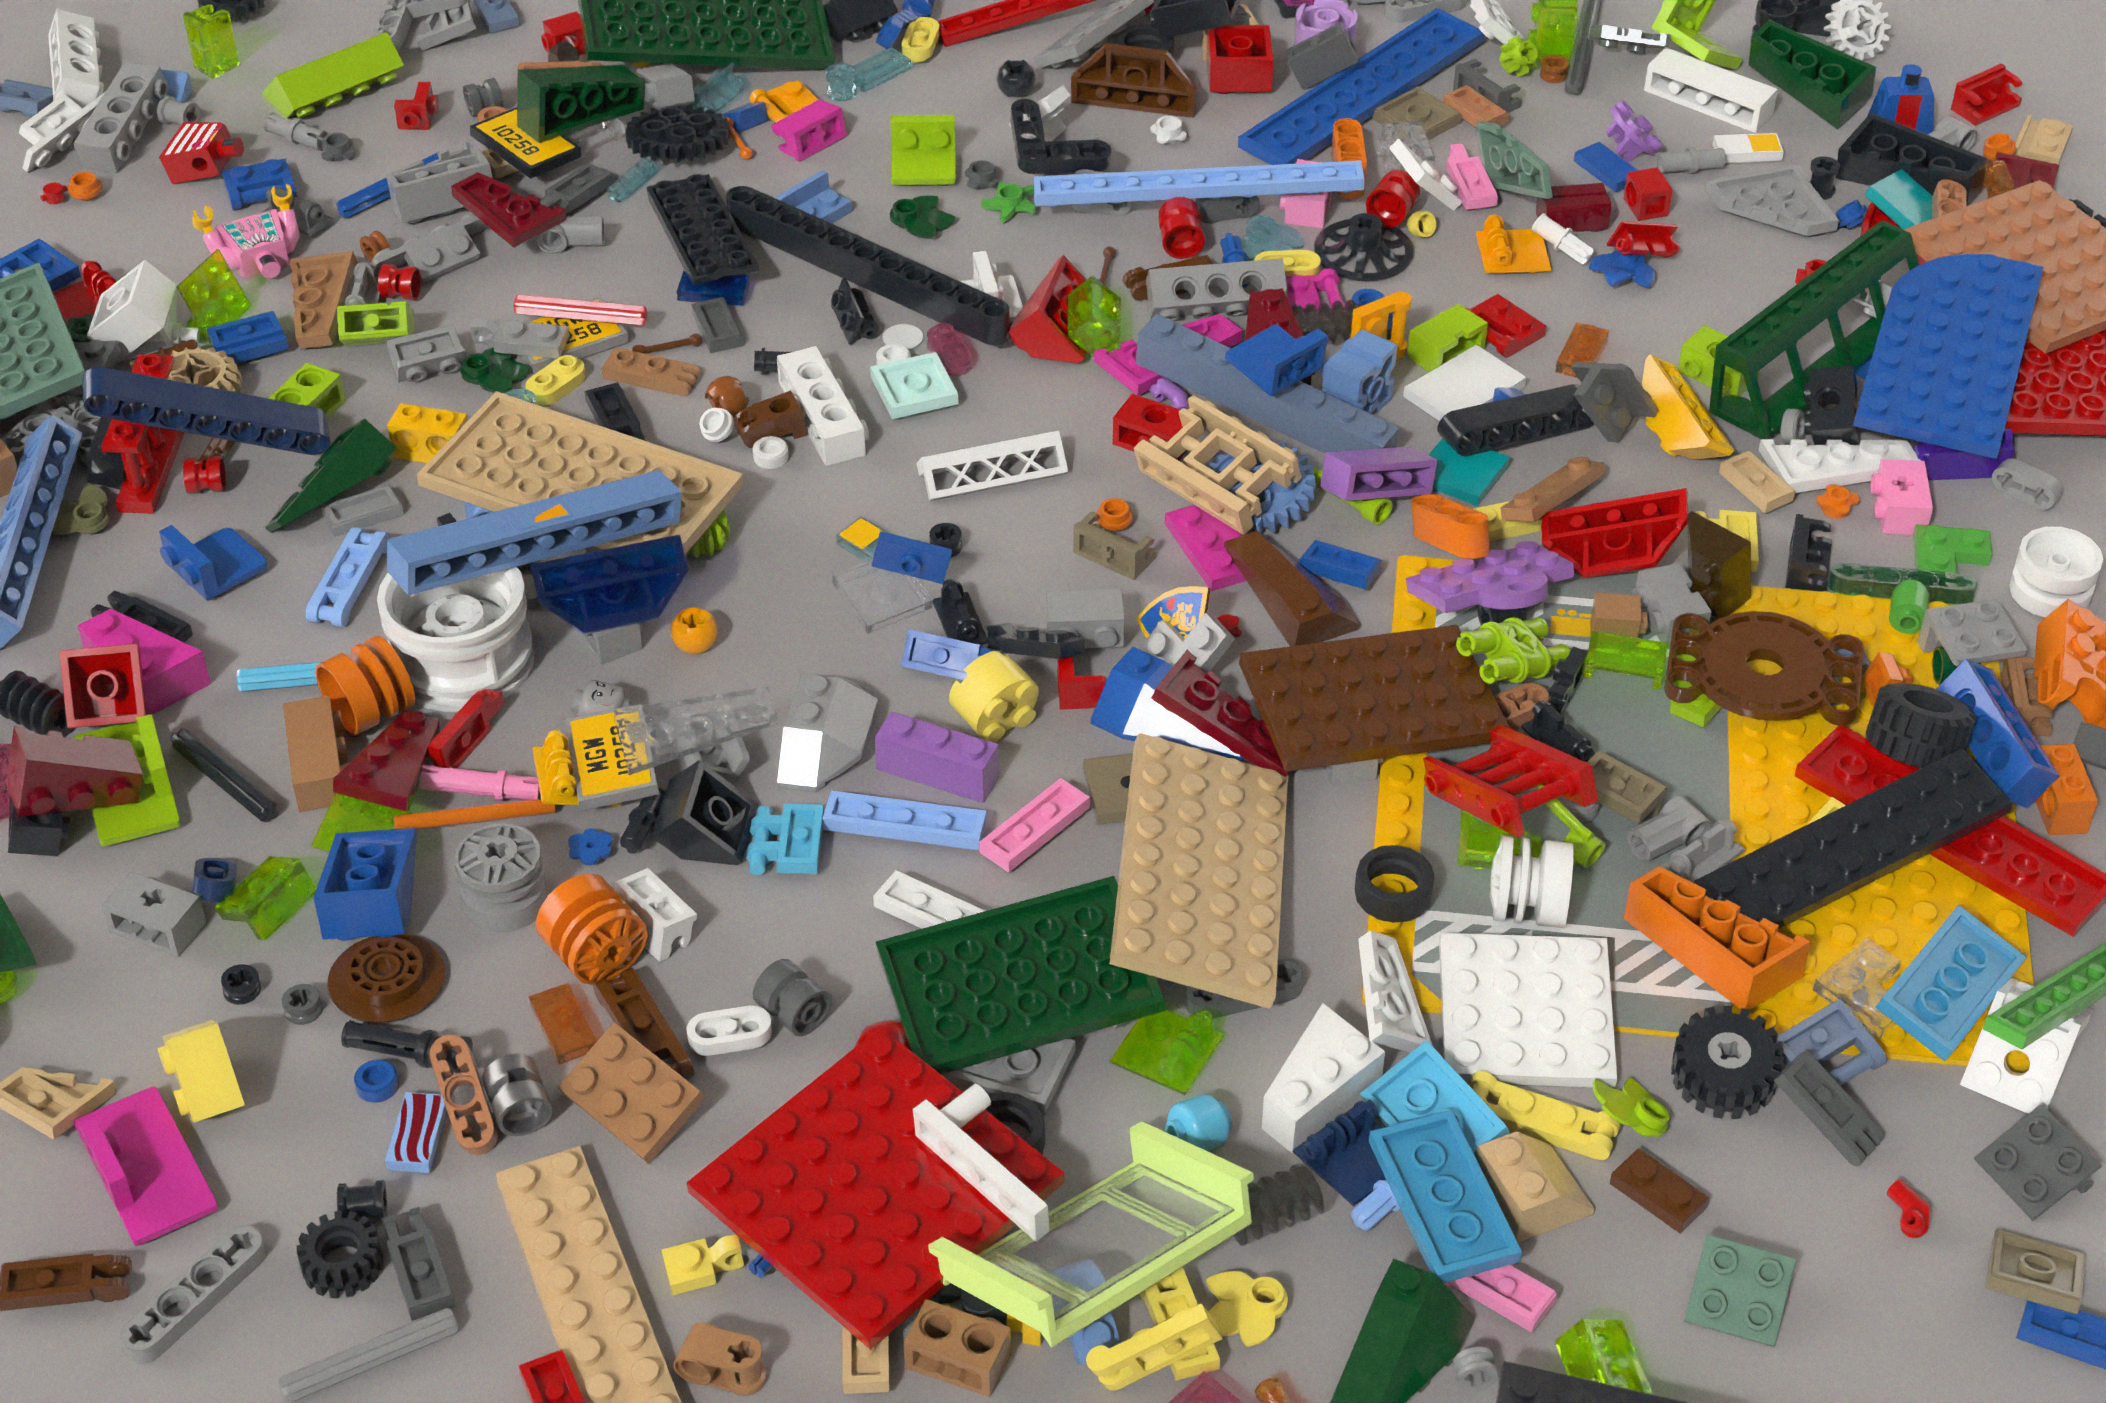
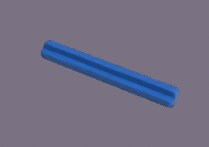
[336,152,439,218]

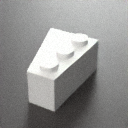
[1262,1003,1385,1154]

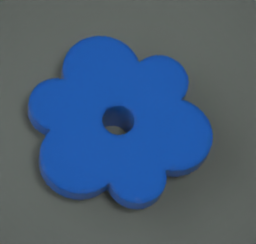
[568,828,613,865]

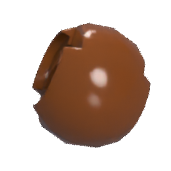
[705,376,749,418]

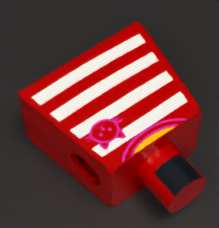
[159,122,244,184]

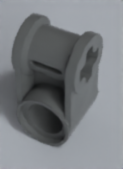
[1195,195,1260,223]

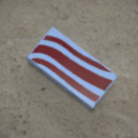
[385,1092,447,1173]

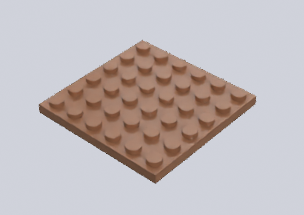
[1903,180,2106,353]

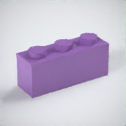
[1320,446,1437,501]
[875,711,999,803]

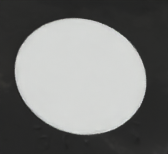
[883,324,923,349]

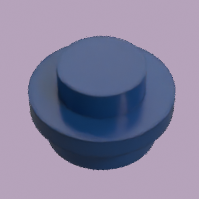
[1835,200,1868,229]

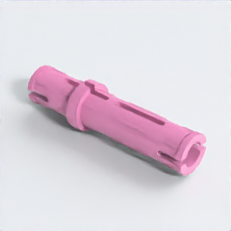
[420,765,541,802]

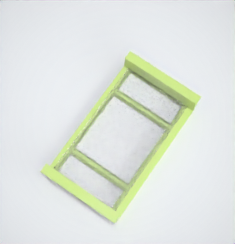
[928,1121,1254,1348]

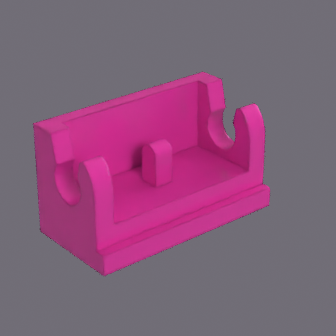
[772,99,847,162]

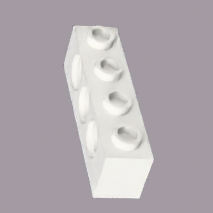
[48,9,104,109]
[777,346,869,466]

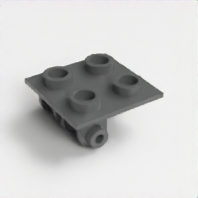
[1974,1104,2102,1221]

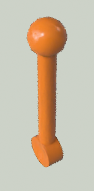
[725,117,753,160]

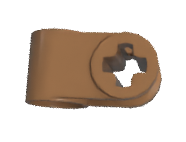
[673,1322,767,1396]

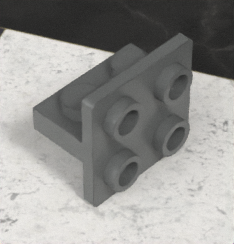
[1571,362,1659,442]

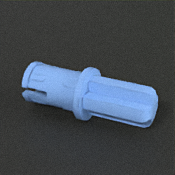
[1350,1180,1400,1231]

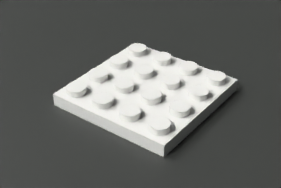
[1439,933,1617,1088]

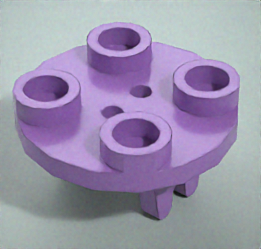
[1606,99,1664,161]

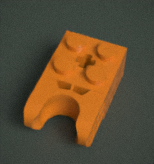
[2033,599,2106,729]

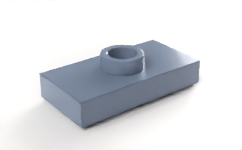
[472,0,520,33]

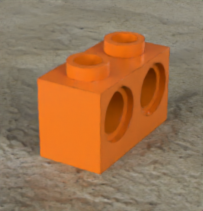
[2035,744,2098,836]

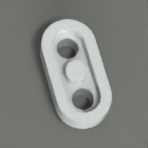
[686,1005,772,1056]

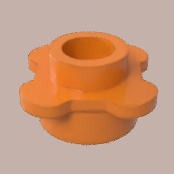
[1816,484,1859,519]

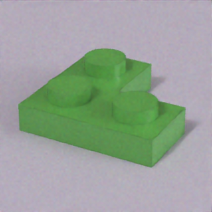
[1913,524,1992,587]

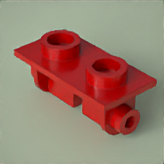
[1607,221,1679,258]

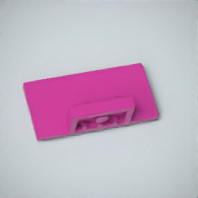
[74,1086,218,1246]

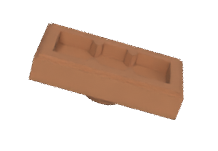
[1443,85,1509,128]

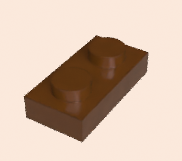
[1610,1148,1709,1234]

